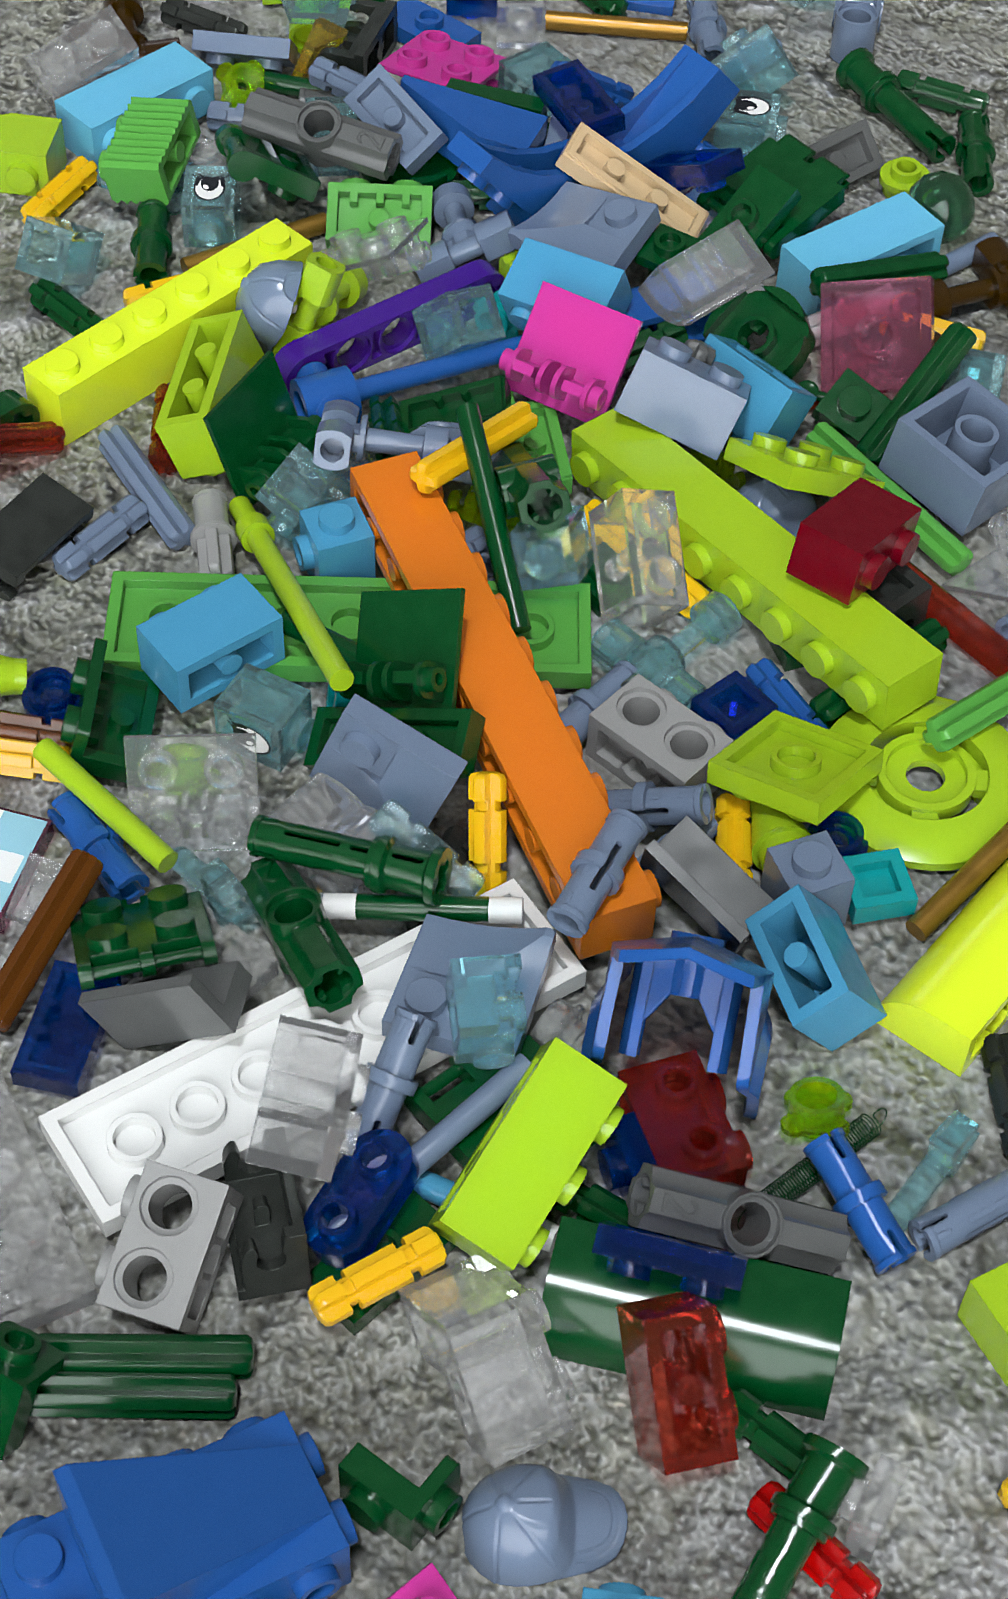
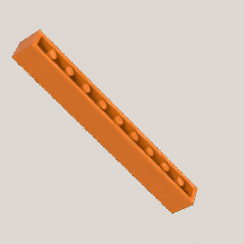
[350,451,662,960]

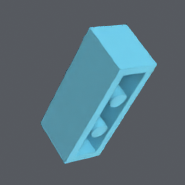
[54,41,215,171]
[776,191,945,315]

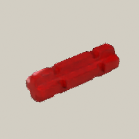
[746,1480,882,1599]

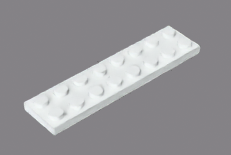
[38,878,587,1237]

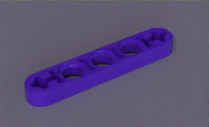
[275,259,505,393]

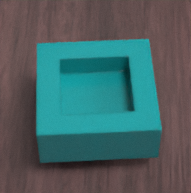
[842,848,919,925]

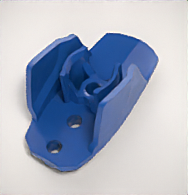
[581,930,774,1119]

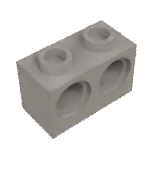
[586,673,734,793]
[94,1159,244,1334]

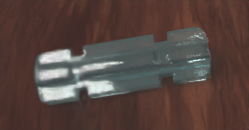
[368,799,485,896]

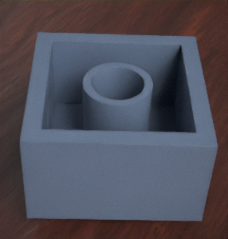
[878,375,1008,536]

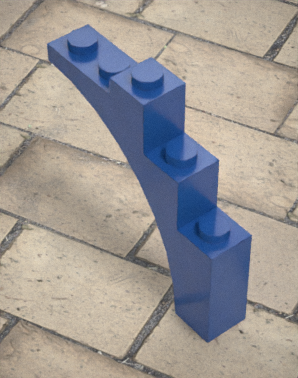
[446,44,740,226]

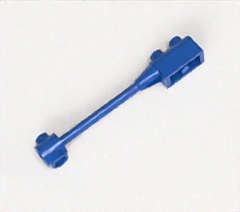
[290,271,720,423]

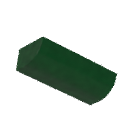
[533,1216,852,1421]

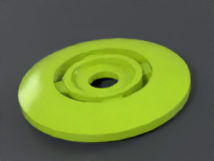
[828,696,1008,871]

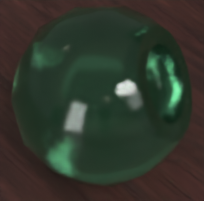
[907,170,976,244]

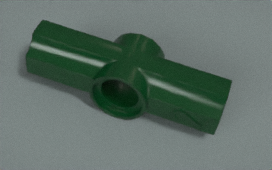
[492,442,572,534]
[240,857,363,1013]

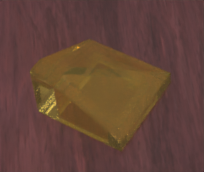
[292,16,348,78]

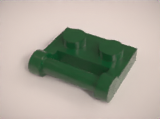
[214,123,321,203]

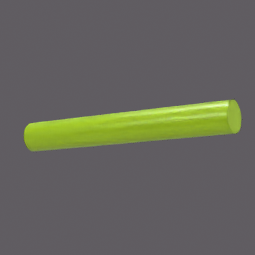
[33,738,178,873]

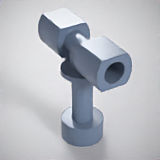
[410,182,516,283]
[313,399,450,471]

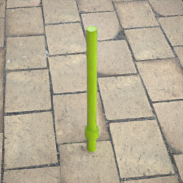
[229,496,354,691]

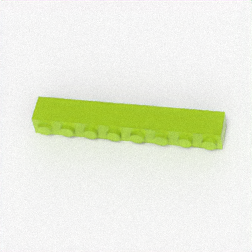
[570,408,943,730]

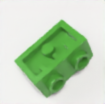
[325,178,433,252]

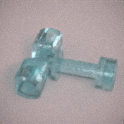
[591,591,742,713]

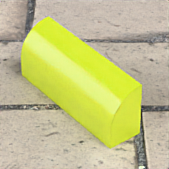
[877,858,1008,1077]

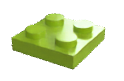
[723,432,885,497]
[707,710,884,826]

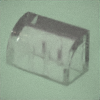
[637,219,775,326]

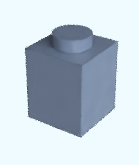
[760,830,855,926]

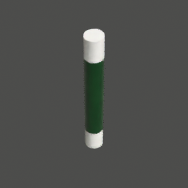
[322,893,524,924]

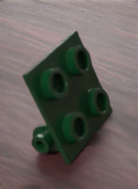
[203,351,322,506]
[333,588,465,708]

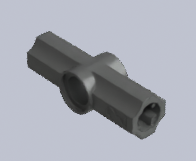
[241,87,403,181]
[626,1162,851,1276]

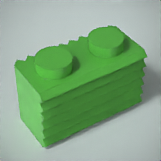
[98,97,201,206]

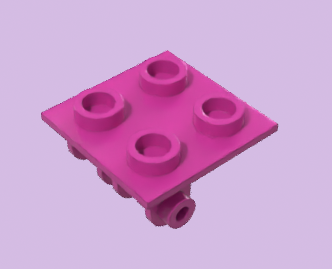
[380,30,511,89]
[498,281,643,423]

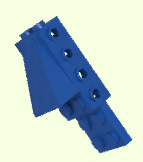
[0,1411,358,1599]

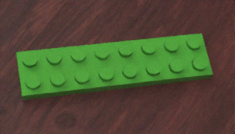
[103,571,592,689]

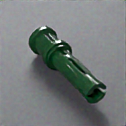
[835,47,956,164]
[247,814,452,907]
[730,1432,870,1599]

